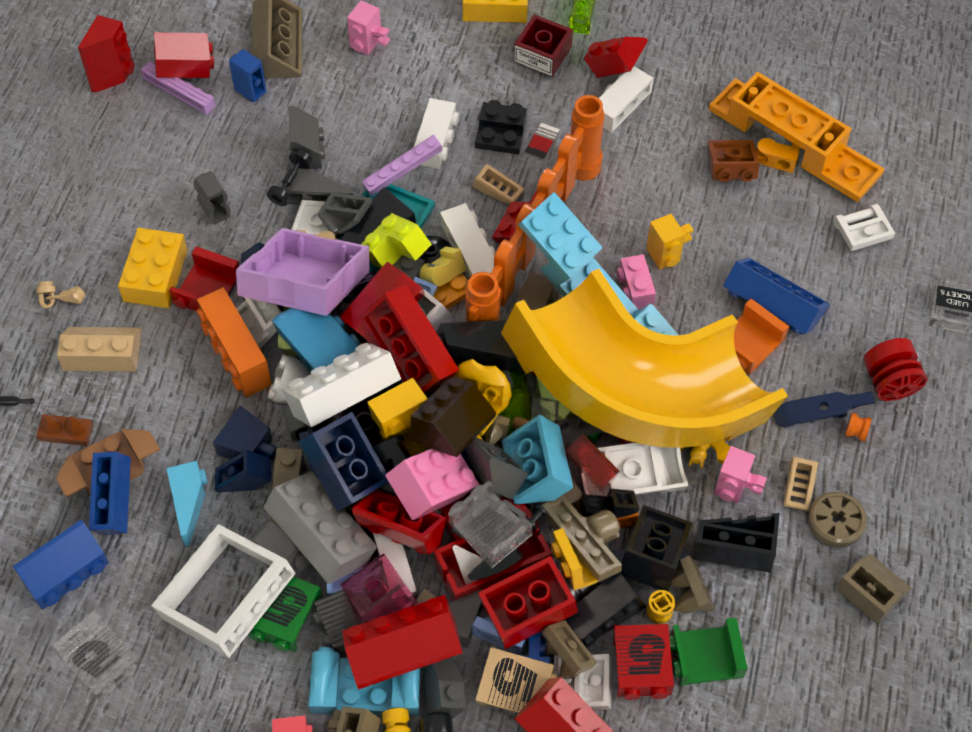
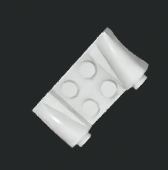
[577,443,688,496]

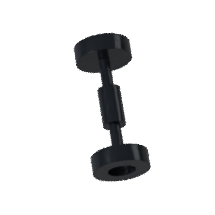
[266,149,313,206]

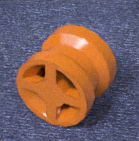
[845,412,872,442]

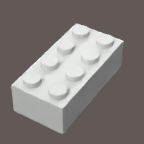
[282,343,401,427]

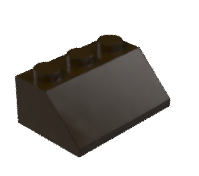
[411,376,496,457]

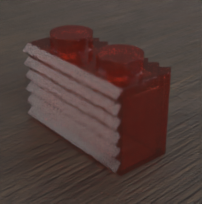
[566,434,620,491]

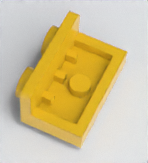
[551,528,598,590]

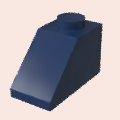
[215,450,272,493]

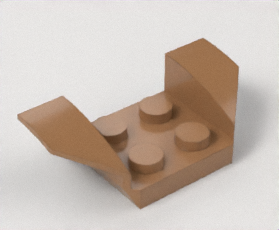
[56,429,160,497]

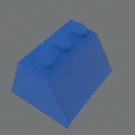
[13,519,109,610]

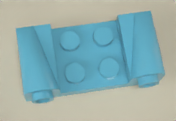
[308,647,421,715]

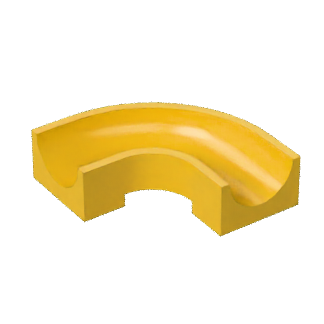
[501,269,788,448]

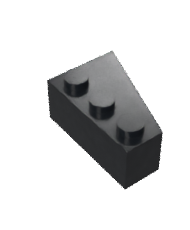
[693,513,780,573]
[560,572,647,648]

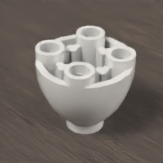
[267,354,311,404]

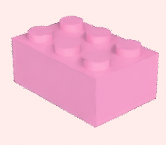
[385,449,479,521]

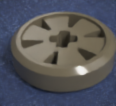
[808,492,867,548]

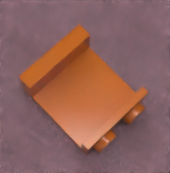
[734,299,789,375]

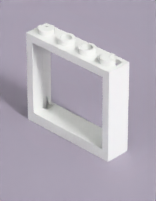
[151,524,296,658]

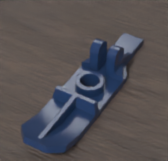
[773,391,875,428]

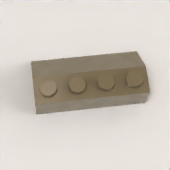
[251,0,302,78]

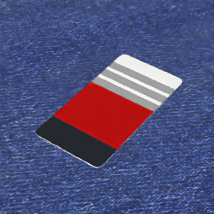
[525,123,559,158]

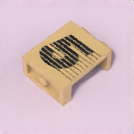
[475,647,558,713]

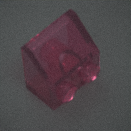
[341,553,419,622]

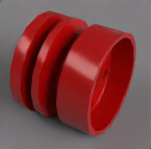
[863,338,928,401]

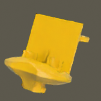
[453,359,512,473]

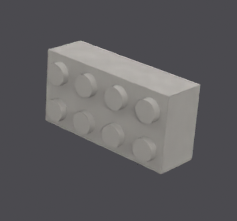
[264,471,377,584]

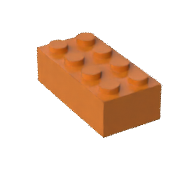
[196,287,272,398]

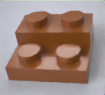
[707,140,760,182]

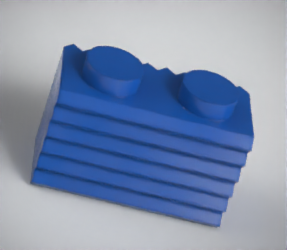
[228,49,267,102]

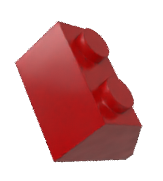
[584,37,648,78]

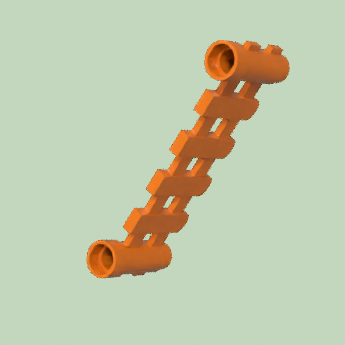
[465,95,605,322]

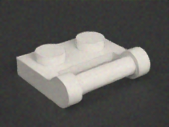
[833,204,895,251]

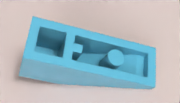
[166,461,208,547]

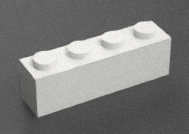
[440,203,496,279]

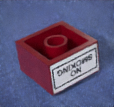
[514,14,573,77]

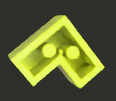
[361,213,432,269]

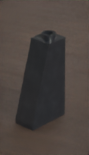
[340,187,416,262]
[436,320,531,375]

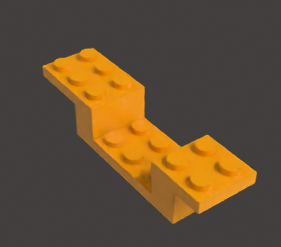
[709,71,885,202]

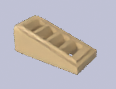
[472,164,524,205]
[783,456,818,512]

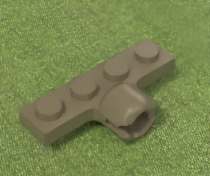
[541,495,622,582]

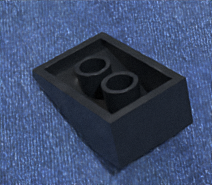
[620,505,692,591]

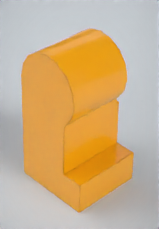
[756,138,800,173]

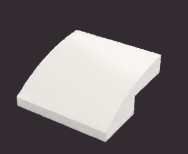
[236,297,282,348]
[554,654,612,710]

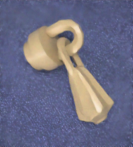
[36,281,85,308]

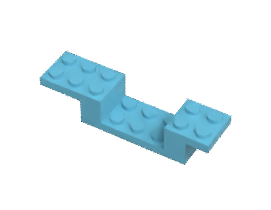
[518,192,678,336]

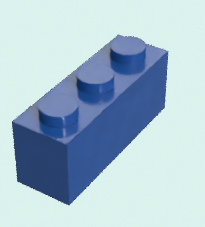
[89,451,131,535]

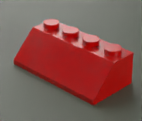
[359,284,459,394]
[342,595,463,690]

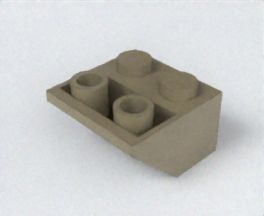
[837,554,912,624]

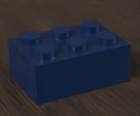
[298,412,389,511]

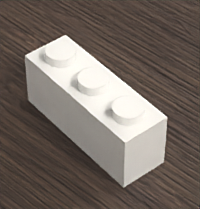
[597,66,653,133]
[414,98,459,169]

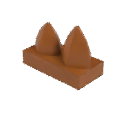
[36,414,93,446]

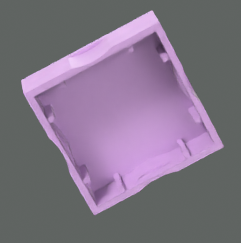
[236,228,369,316]

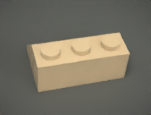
[57,327,142,372]

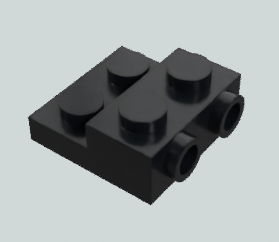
[475,100,527,154]

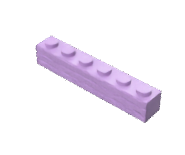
[141,62,216,115]
[362,135,443,197]

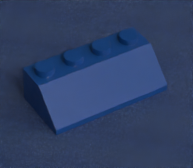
[723,258,830,335]

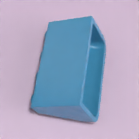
[271,308,361,371]

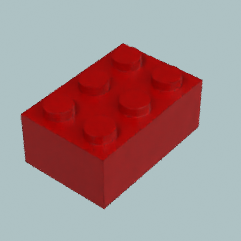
[478,556,578,649]

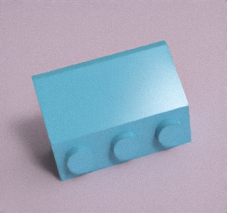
[502,414,574,504]

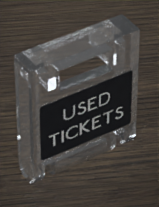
[929,277,972,334]

